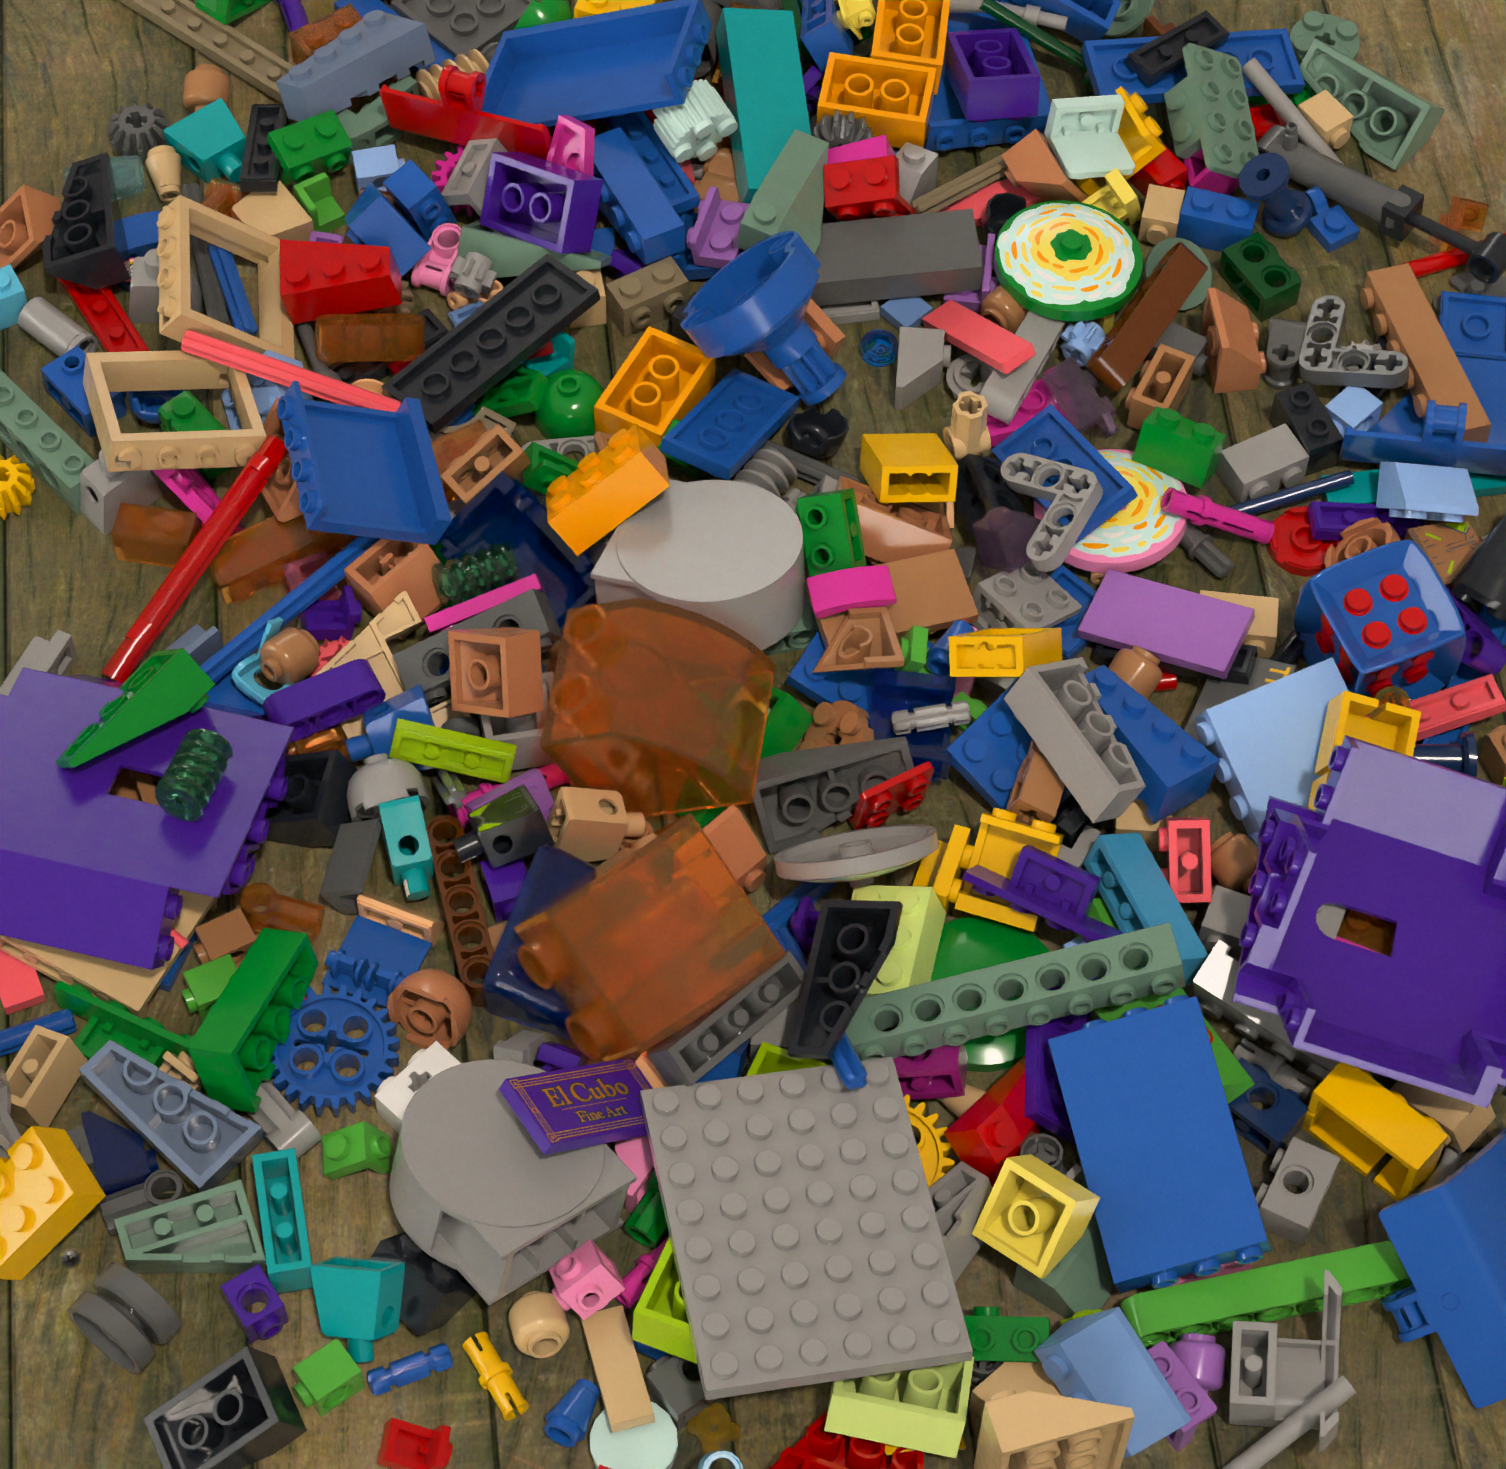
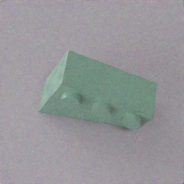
[114,1179,268,1273]

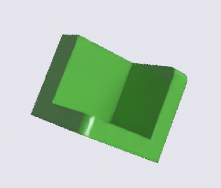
[293,172,346,233]

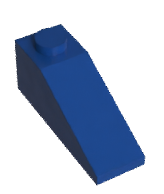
[800,0,853,73]

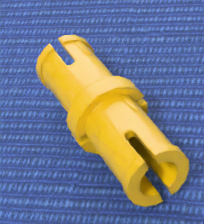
[462,1332,529,1421]

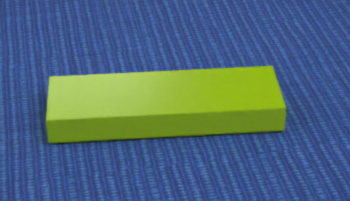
[389,718,517,783]

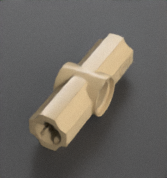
[943,390,991,464]

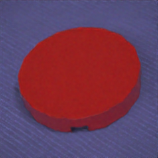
[1267,506,1341,577]

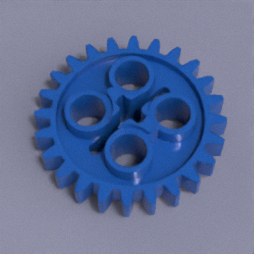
[270,984,400,1117]

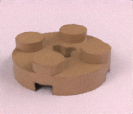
[799,700,874,750]

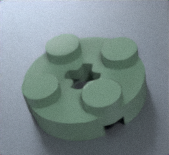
[1290,11,1360,66]

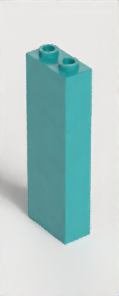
[715,8,811,204]

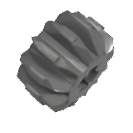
[107,100,169,163]
[812,109,873,149]

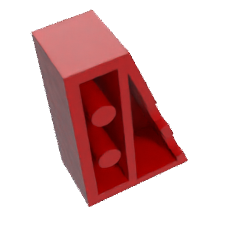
[280,239,402,324]

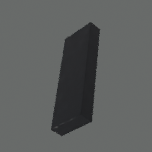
[1125,10,1230,86]

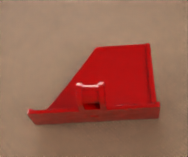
[379,64,601,160]

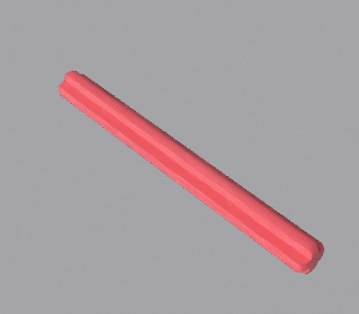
[181,330,402,412]

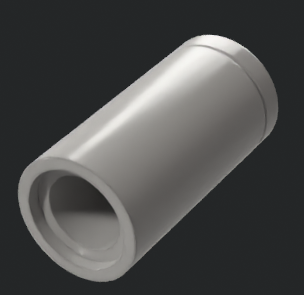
[18,297,98,357]

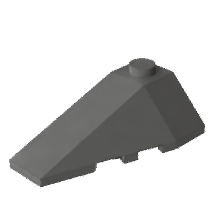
[744,736,914,854]

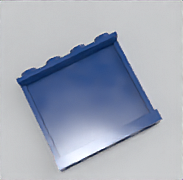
[277,381,452,545]

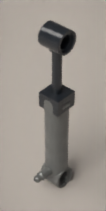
[1257,122,1506,284]

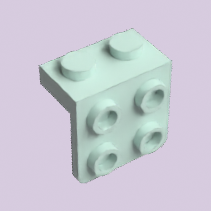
[1044,94,1135,180]

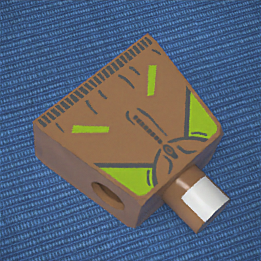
[1404,520,1489,589]

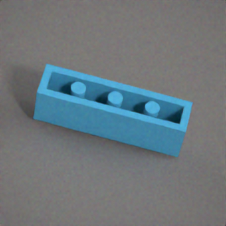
[1083,832,1208,985]

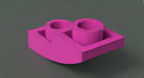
[806,566,897,619]

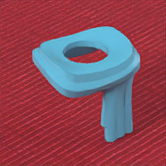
[232,617,305,705]

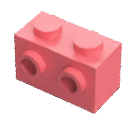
[1158,817,1212,903]

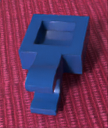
[1304,186,1360,253]

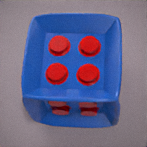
[1294,540,1467,716]

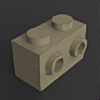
[606,256,689,338]

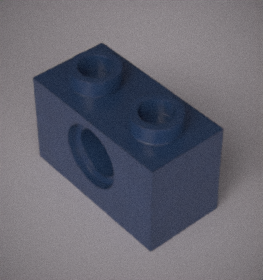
[1228,1057,1309,1160]

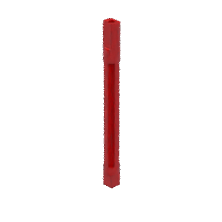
[101,435,288,683]

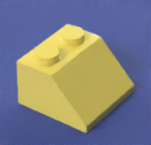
[972,1154,1100,1279]

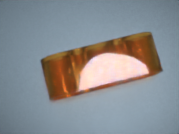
[315,313,425,362]

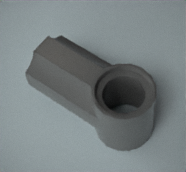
[99,1169,189,1236]

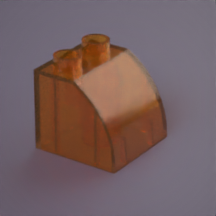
[540,598,776,817]
[513,813,787,1062]

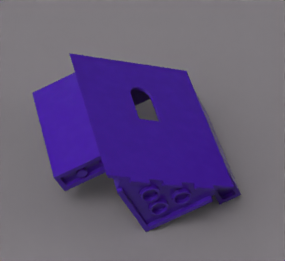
[0,667,294,970]
[1232,735,1506,1108]

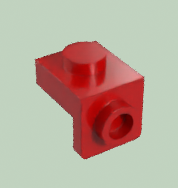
[377,1417,453,1469]

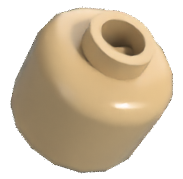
[508,1291,570,1359]

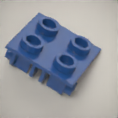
[322,915,432,1008]

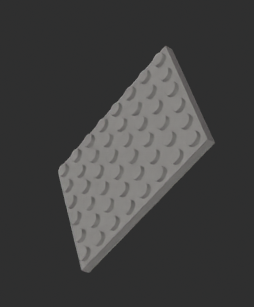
[640,1057,973,1400]

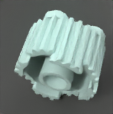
[652,79,738,163]

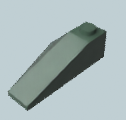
[1299,38,1445,171]
[737,129,829,255]
[457,220,612,278]
[1013,1176,1113,1319]

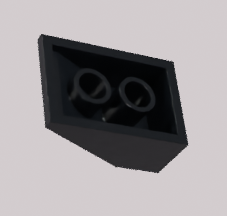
[265,750,358,848]
[143,1346,307,1469]

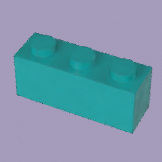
[252,1148,313,1294]

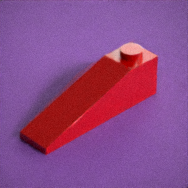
[944,1056,1042,1188]

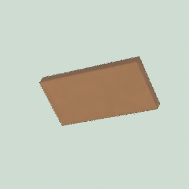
[805,549,979,649]

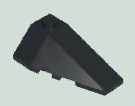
[43,152,131,290]
[787,899,903,1059]

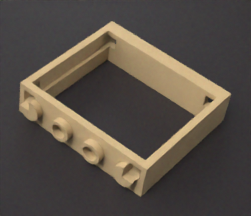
[156,195,295,359]
[83,350,267,472]

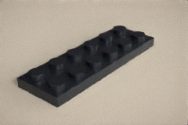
[382,253,600,434]

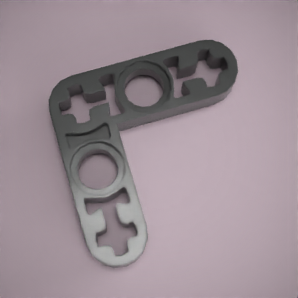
[1299,295,1409,388]

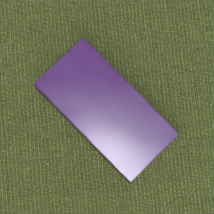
[1078,569,1255,679]

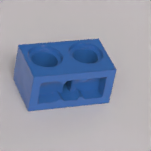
[382,159,457,243]

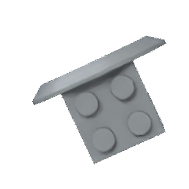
[1229,1270,1342,1453]

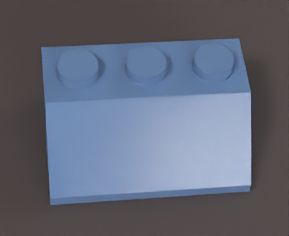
[1034,1307,1192,1458]

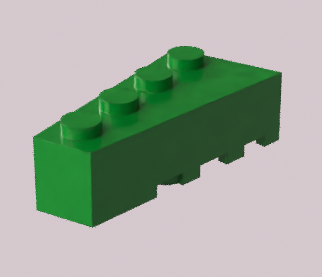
[187,928,319,1113]

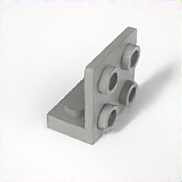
[971,559,1082,635]

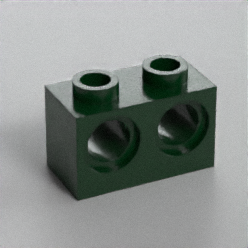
[1218,232,1302,322]

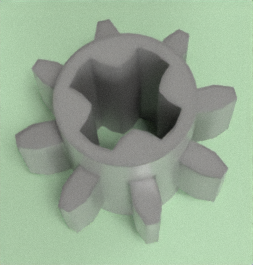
[449,252,497,298]

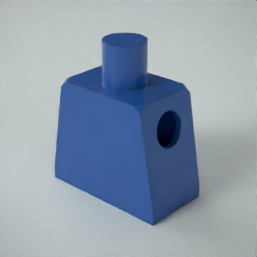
[345,684,435,771]

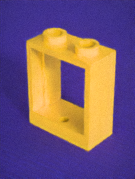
[948,628,1063,677]

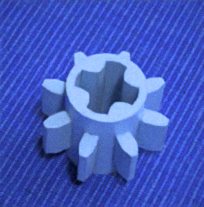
[1060,320,1105,366]

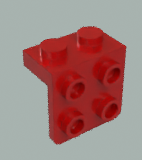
[823,155,915,222]
[847,761,934,830]

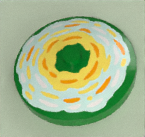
[994,200,1143,322]

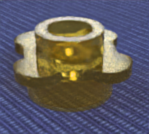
[687,1403,740,1454]

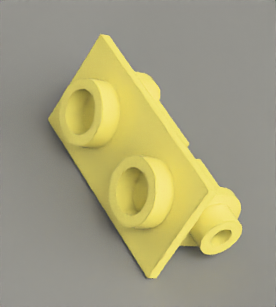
[835,0,876,40]

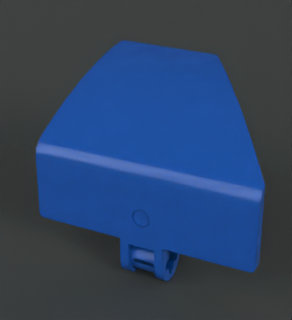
[1341,357,1506,476]
[1379,1128,1506,1408]

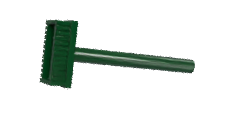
[979,0,1105,97]

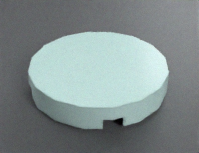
[590,1402,678,1469]

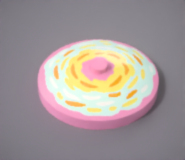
[1034,449,1188,573]

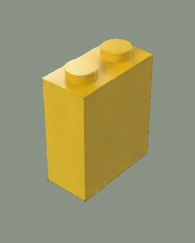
[859,433,958,503]

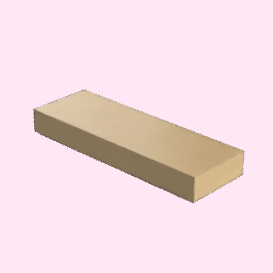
[580,1305,655,1433]

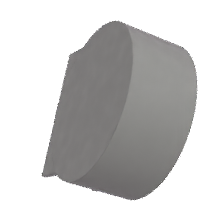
[591,479,806,661]
[389,1060,637,1305]

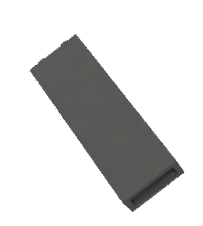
[811,209,983,306]

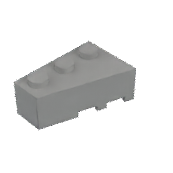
[929,1161,992,1283]

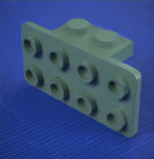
[1164,43,1259,179]

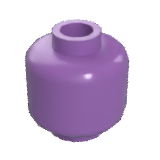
[1169,1334,1226,1395]

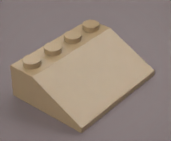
[974,1390,1135,1469]

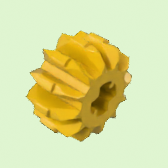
[0,454,36,521]

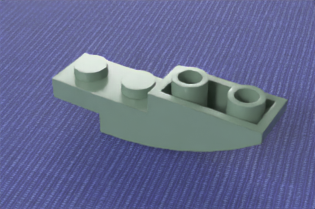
[322,75,419,173]

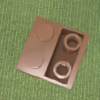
[344,539,459,641]

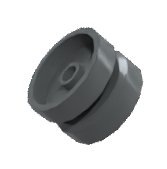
[67,1262,182,1374]

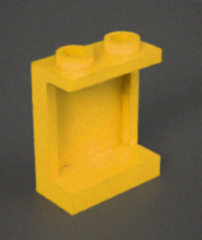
[1075,86,1166,196]
[954,807,1064,932]

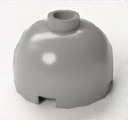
[346,753,430,823]

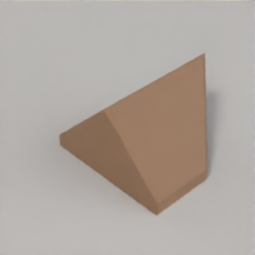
[812,606,905,673]

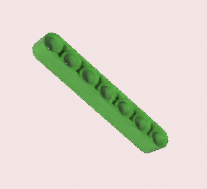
[1121,1240,1413,1348]

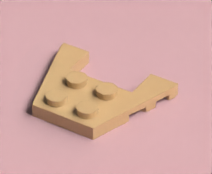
[315,590,471,739]

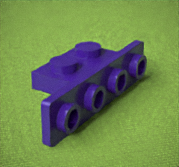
[962,844,1123,943]

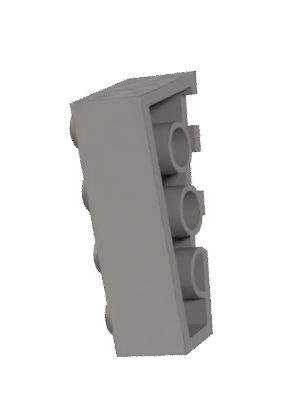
[1004,657,1146,823]

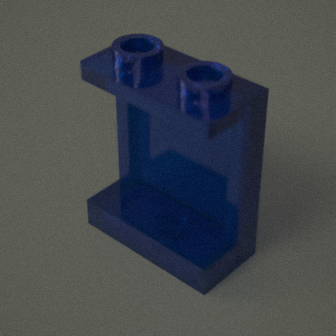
[869,668,956,781]

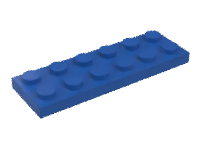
[1081,28,1305,103]

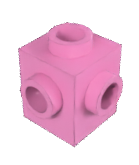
[549,1239,625,1320]

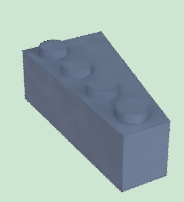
[276,10,436,122]
[79,1040,265,1193]

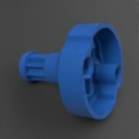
[680,231,847,406]

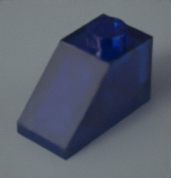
[81,1111,160,1196]

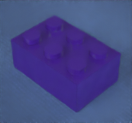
[944,28,1040,123]
[480,152,603,254]

